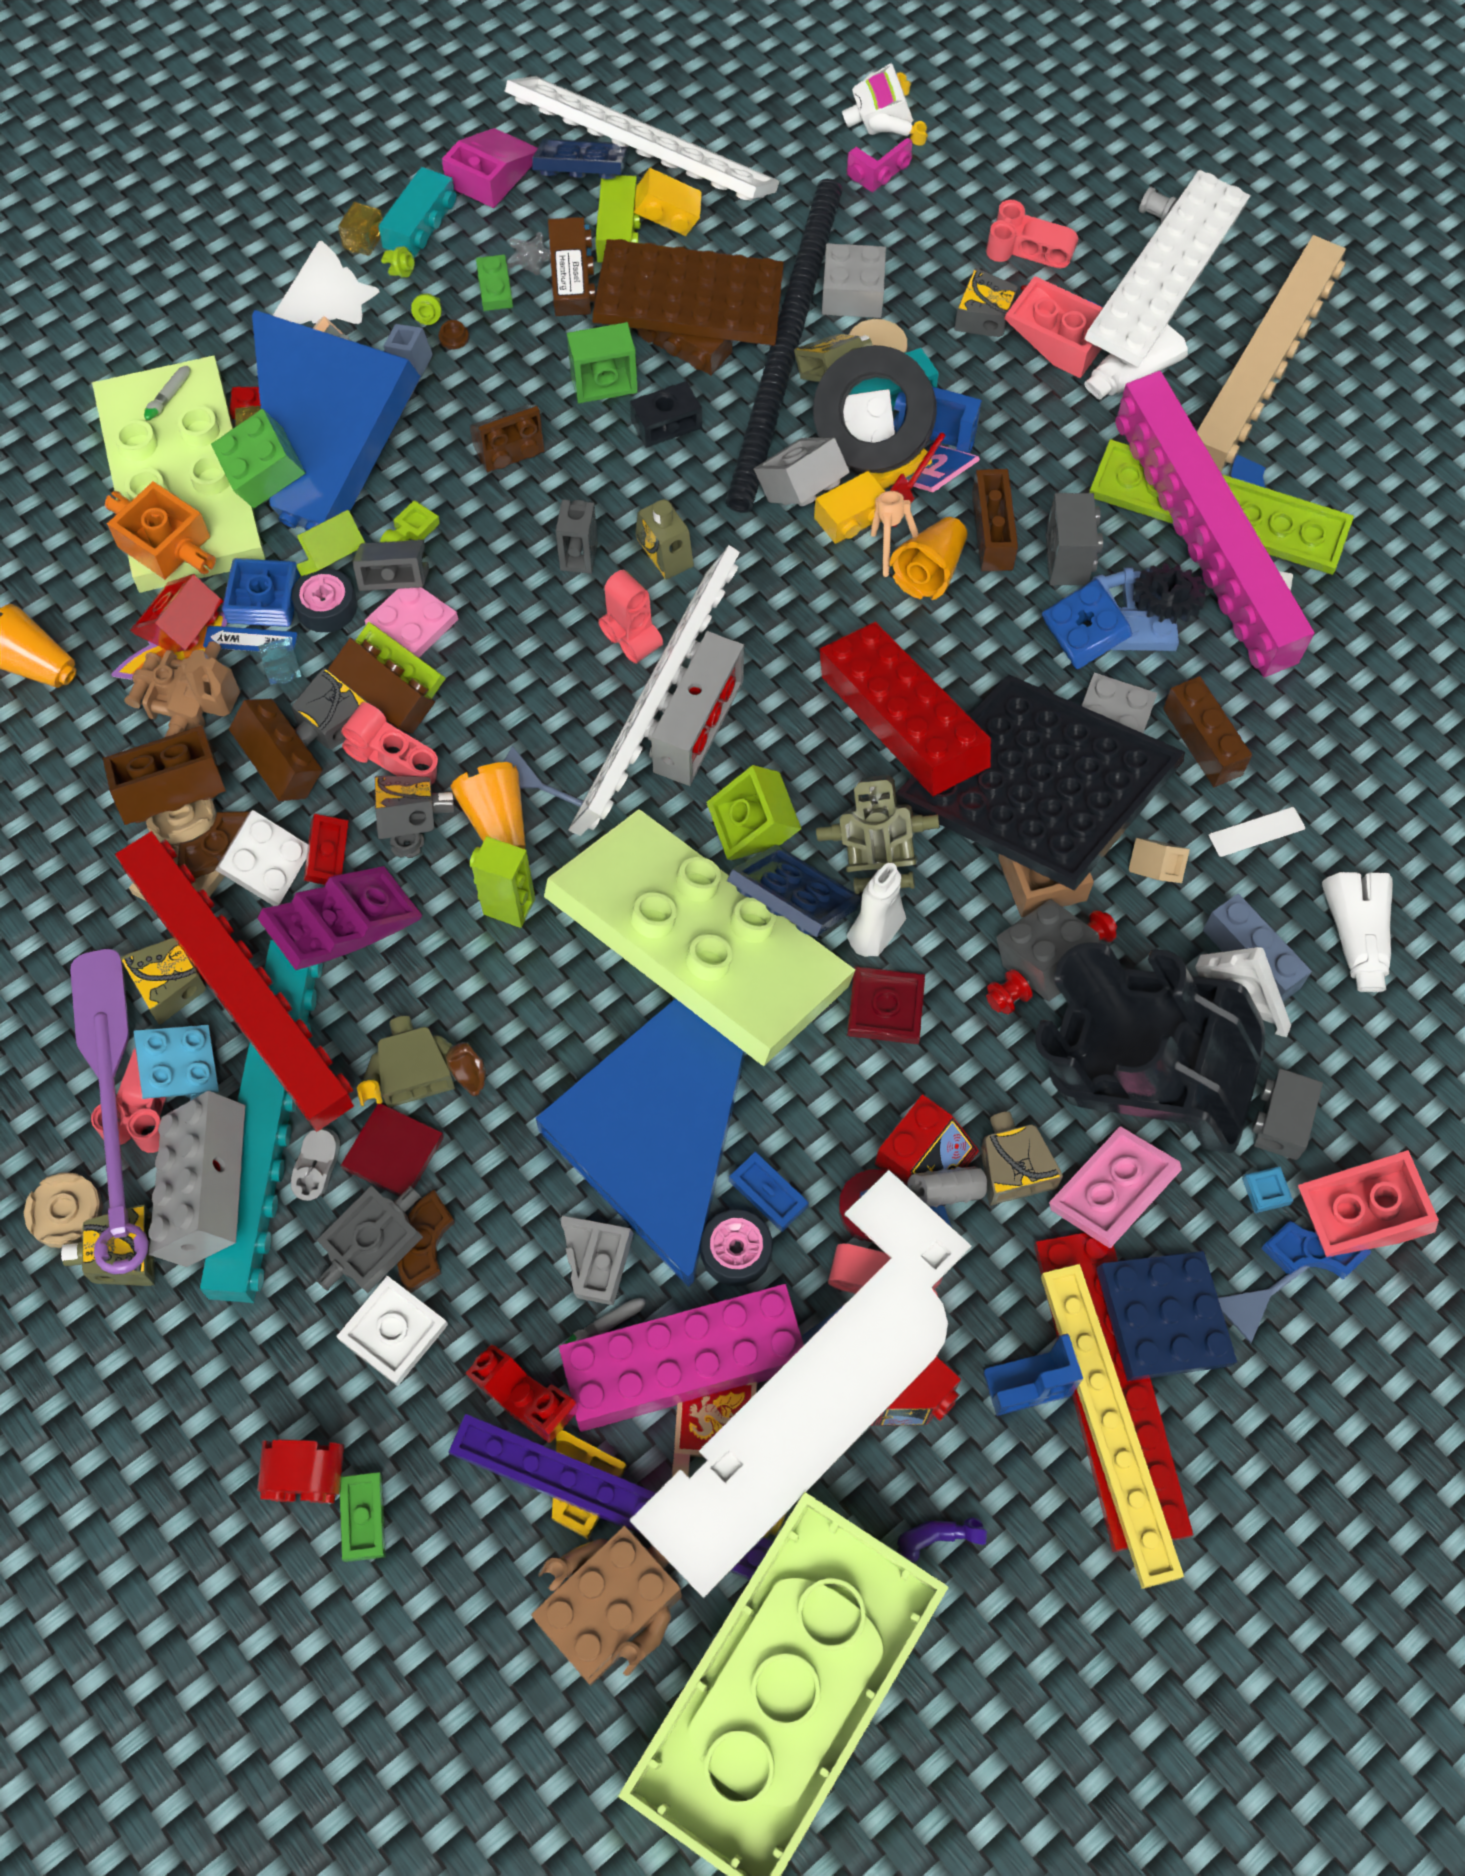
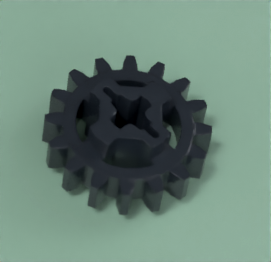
[1133,563,1206,624]

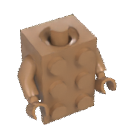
[531,1526,682,1686]

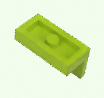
[296,510,365,577]

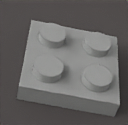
[1082,673,1158,733]

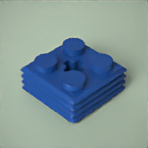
[222,558,301,627]
[1042,579,1132,669]

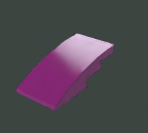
[257,866,422,970]

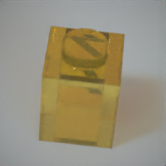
[338,202,383,256]

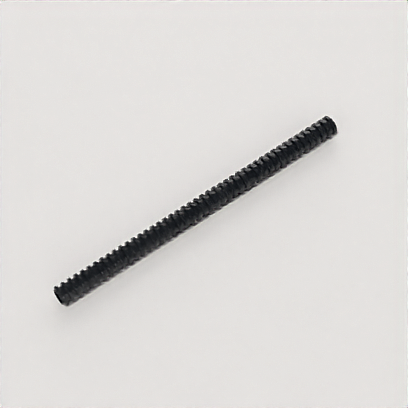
[726,178,842,513]

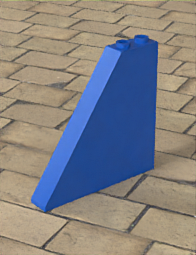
[252,310,420,531]
[535,998,746,1287]

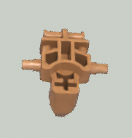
[124,641,240,738]

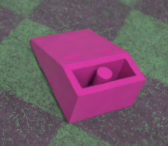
[442,128,538,208]

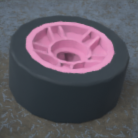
[291,568,357,633]
[701,1210,772,1286]

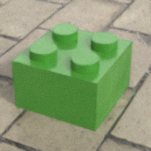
[567,322,638,403]
[211,408,306,509]

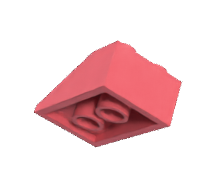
[1005,276,1103,378]
[1298,1150,1439,1257]

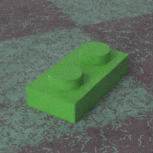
[476,255,513,311]
[340,1472,385,1562]

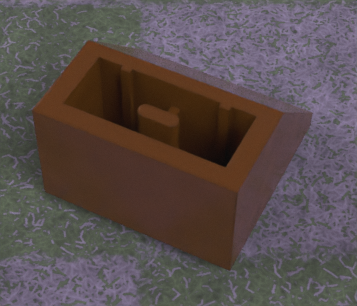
[470,405,544,473]

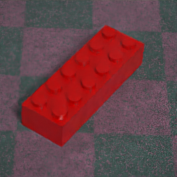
[819,621,991,797]

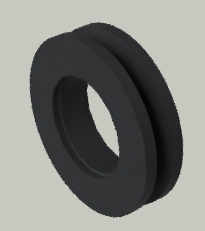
[813,345,937,473]

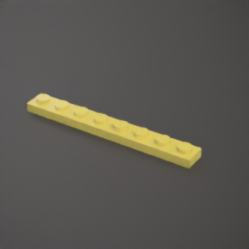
[1041,1264,1184,1589]

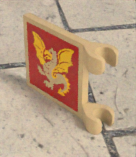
[672,1382,757,1478]

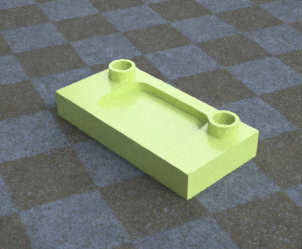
[618,1492,949,1876]

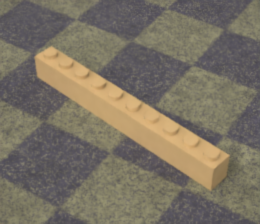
[1197,235,1346,472]

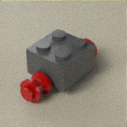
[986,899,1117,1015]

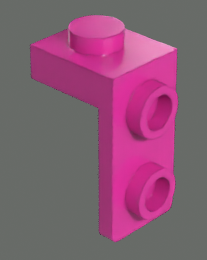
[847,138,912,193]

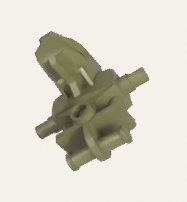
[816,775,940,895]

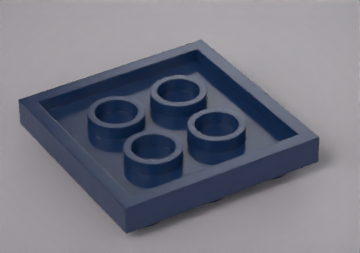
[532,139,629,179]
[727,845,862,937]
[1096,1251,1237,1381]

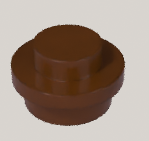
[438,320,469,349]

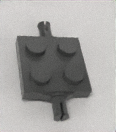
[316,1185,423,1293]

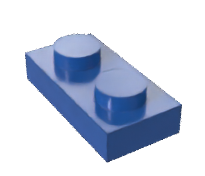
[729,1152,809,1232]

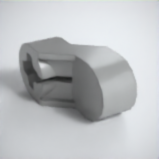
[291,1128,340,1201]

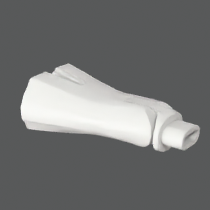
[1084,324,1188,399]
[847,863,906,957]
[1322,872,1393,992]

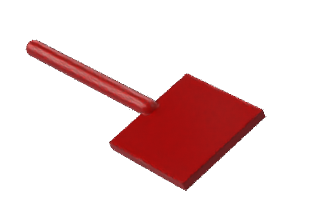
[890,433,945,527]

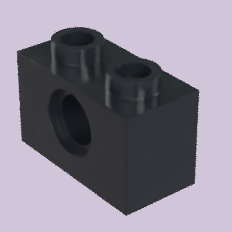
[630,381,702,448]

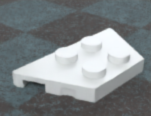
[1195,947,1291,1037]

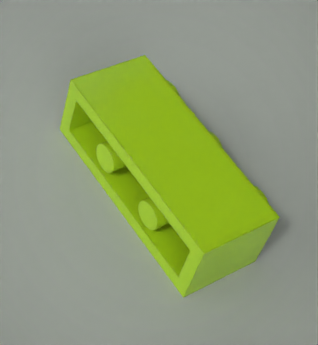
[595,175,641,263]
[470,836,535,928]

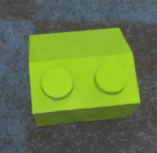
[706,765,802,860]

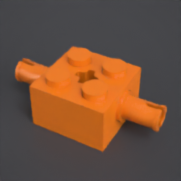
[105,481,216,580]

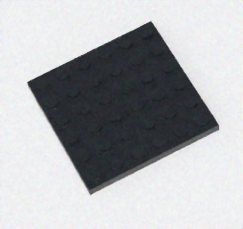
[896,674,1185,891]

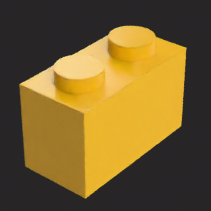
[634,168,701,236]
[814,471,886,544]

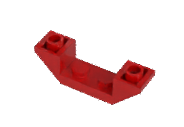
[465,1344,577,1443]

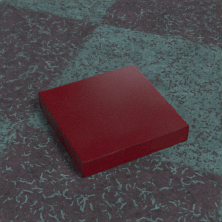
[847,966,925,1044]
[341,1104,444,1197]

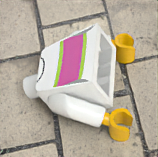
[842,63,928,146]

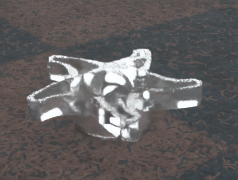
[507,232,551,275]

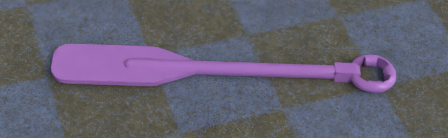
[70,949,149,1274]

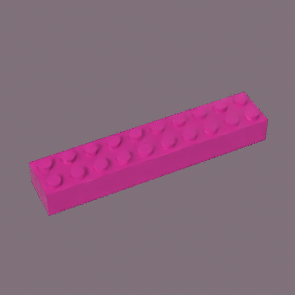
[1115,370,1315,678]

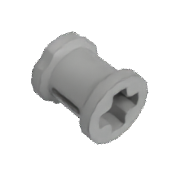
[1139,187,1178,222]

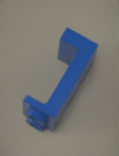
[894,386,982,454]

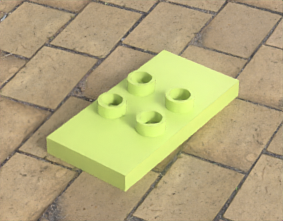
[92,355,266,593]
[544,809,855,1066]

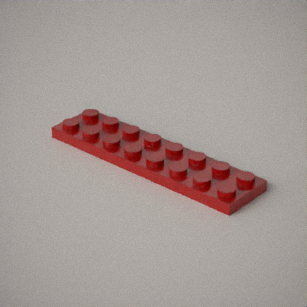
[1034,1233,1194,1552]

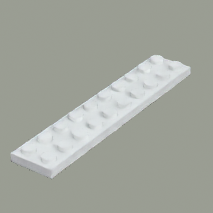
[505,76,779,201]
[1084,170,1251,368]
[568,545,740,836]

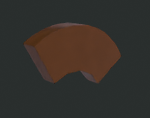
[177,811,251,878]
[397,1190,454,1293]

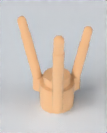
[870,491,919,577]

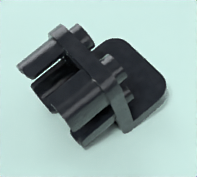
[1035,942,1265,1153]

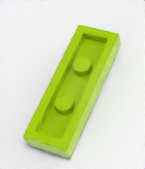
[356,622,446,698]

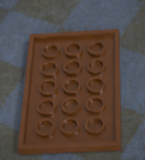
[592,239,784,346]

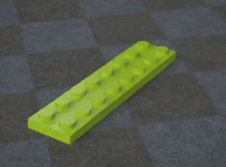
[1089,439,1354,575]

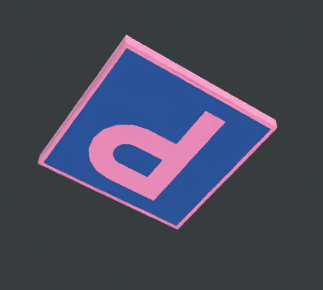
[906,445,979,492]

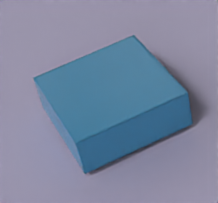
[1242,1167,1293,1213]

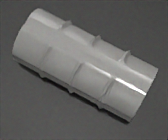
[907,1166,987,1207]

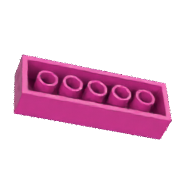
[559,1284,804,1432]

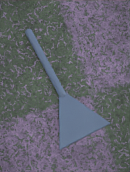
[503,746,584,807]
[1218,1266,1310,1343]

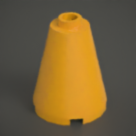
[890,517,968,600]
[0,604,76,688]
[451,762,526,849]

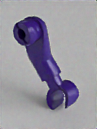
[897,1517,987,1562]

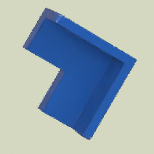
[983,1333,1083,1416]

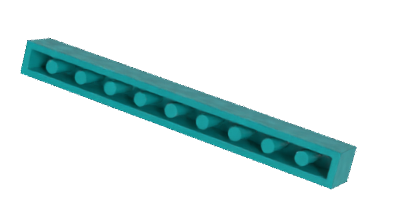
[200,940,323,1303]

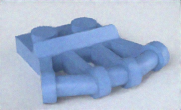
[1092,568,1179,651]

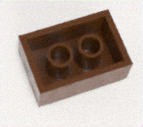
[103,725,226,825]

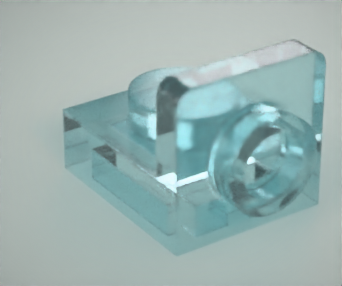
[258,637,302,685]

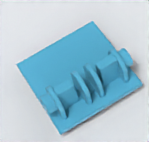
[133,1025,219,1101]

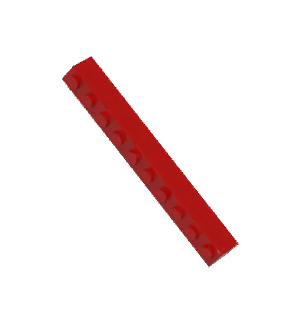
[115,831,354,1132]

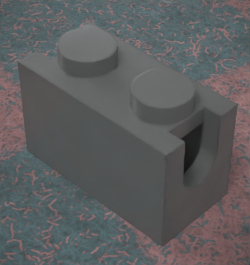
[556,499,598,574]
[352,540,429,591]
[1252,1069,1323,1160]

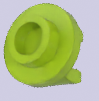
[381,246,414,278]
[411,294,442,325]

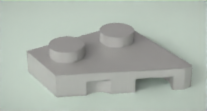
[561,1215,634,1306]

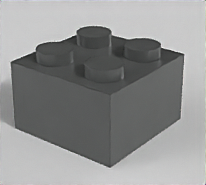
[1045,493,1103,585]

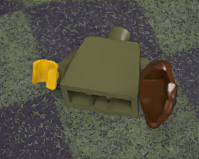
[357,1016,486,1108]

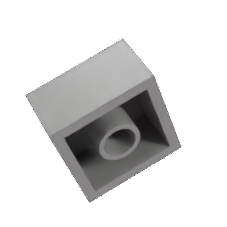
[822,243,886,318]
[754,437,850,506]

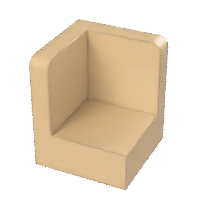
[1129,838,1190,883]

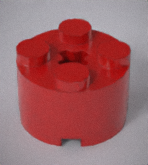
[257,1440,344,1503]

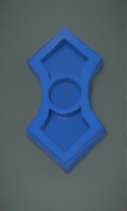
[1261,1221,1371,1280]

